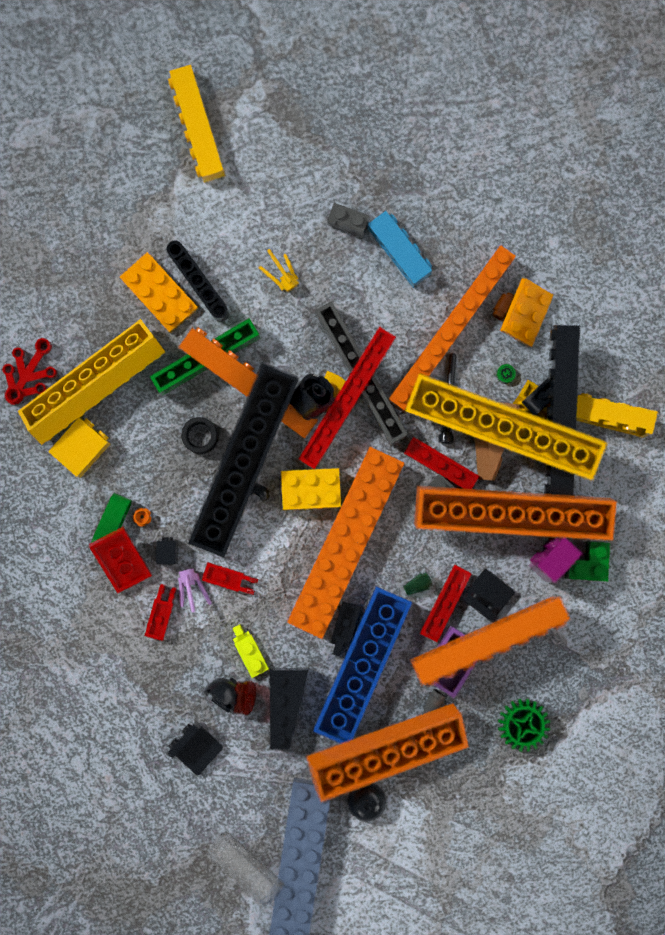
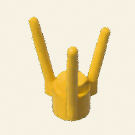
[259,249,299,292]

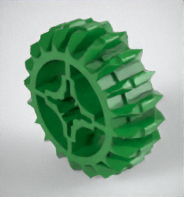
[498,698,551,752]

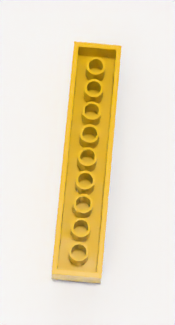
[405,373,607,480]

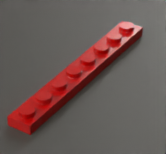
[298,326,397,469]

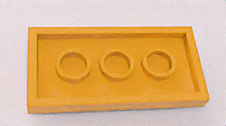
[120,252,199,334]

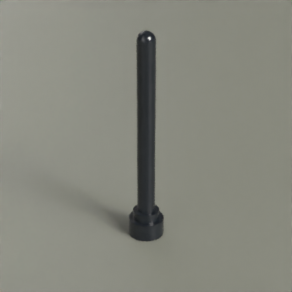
[438,353,457,444]

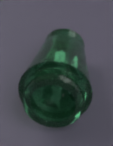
[403,572,433,596]

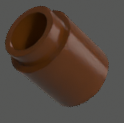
[492,292,515,322]

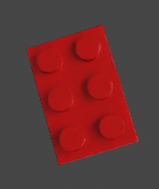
[89,526,152,594]

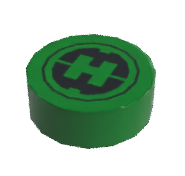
[496,364,516,384]

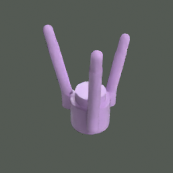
[178,569,212,613]

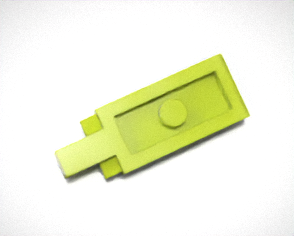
[232,624,269,678]

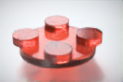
[234,680,256,715]

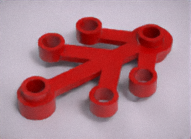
[2,338,57,405]

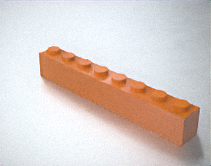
[179,327,318,439]

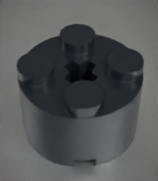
[289,374,335,420]

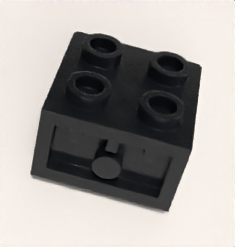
[461,569,515,623]

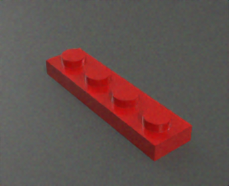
[404,437,479,489]
[420,565,472,642]

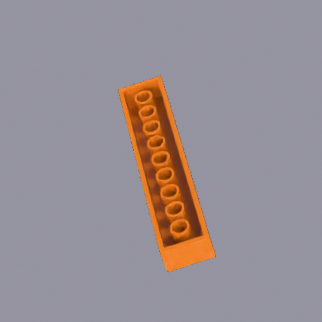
[287,447,404,639]
[414,486,617,540]

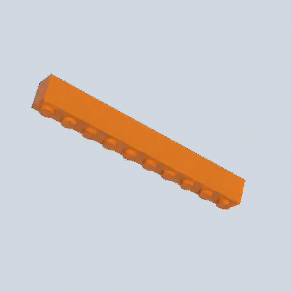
[388,245,516,412]

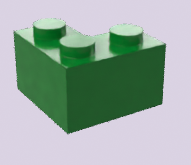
[565,541,610,582]

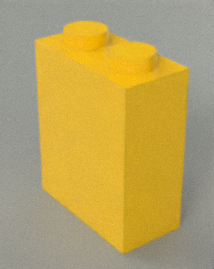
[48,417,111,478]

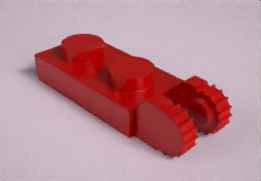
[202,562,259,595]
[144,584,177,641]

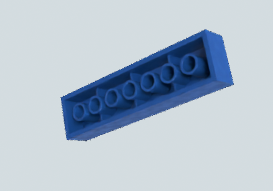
[313,586,412,744]

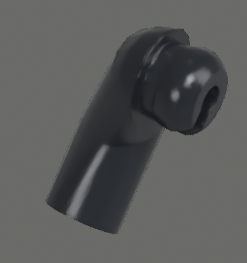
[251,483,270,501]

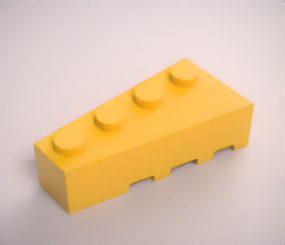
[576,393,658,438]

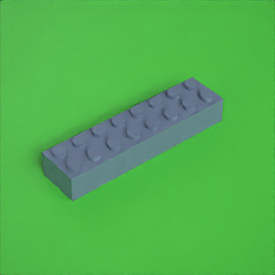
[269,778,330,935]

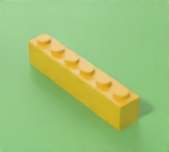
[168,64,225,182]

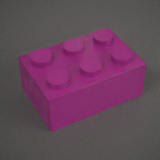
[528,537,582,583]

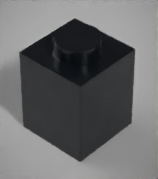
[156,537,178,564]

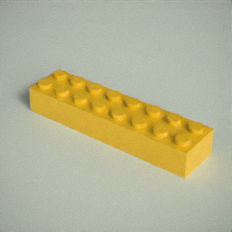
[18,319,165,445]

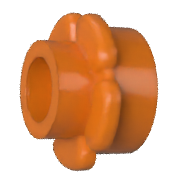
[133,508,152,527]

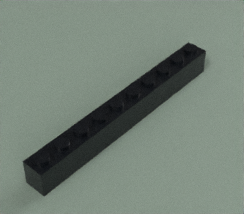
[544,325,580,495]

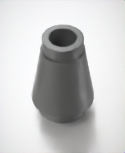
[422,689,447,714]

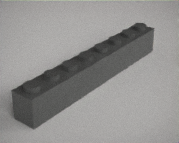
[315,301,408,446]

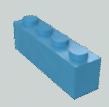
[367,211,432,288]

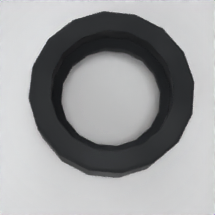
[181,417,219,454]

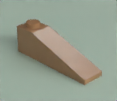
[475,402,520,481]

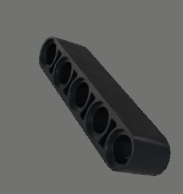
[166,241,229,322]

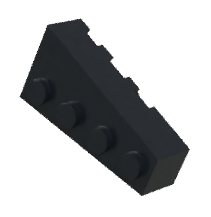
[269,668,309,750]

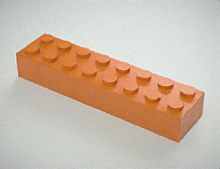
[410,596,570,686]
[306,703,469,802]

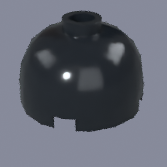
[204,678,243,715]
[348,783,386,822]

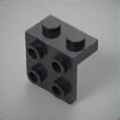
[167,721,223,775]

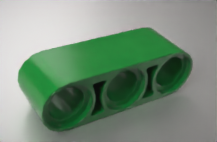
[91,492,132,543]

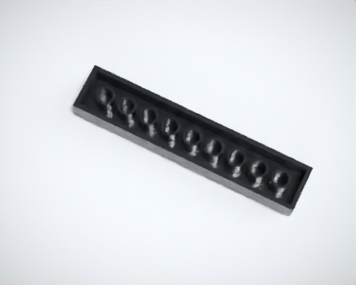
[188,361,299,557]

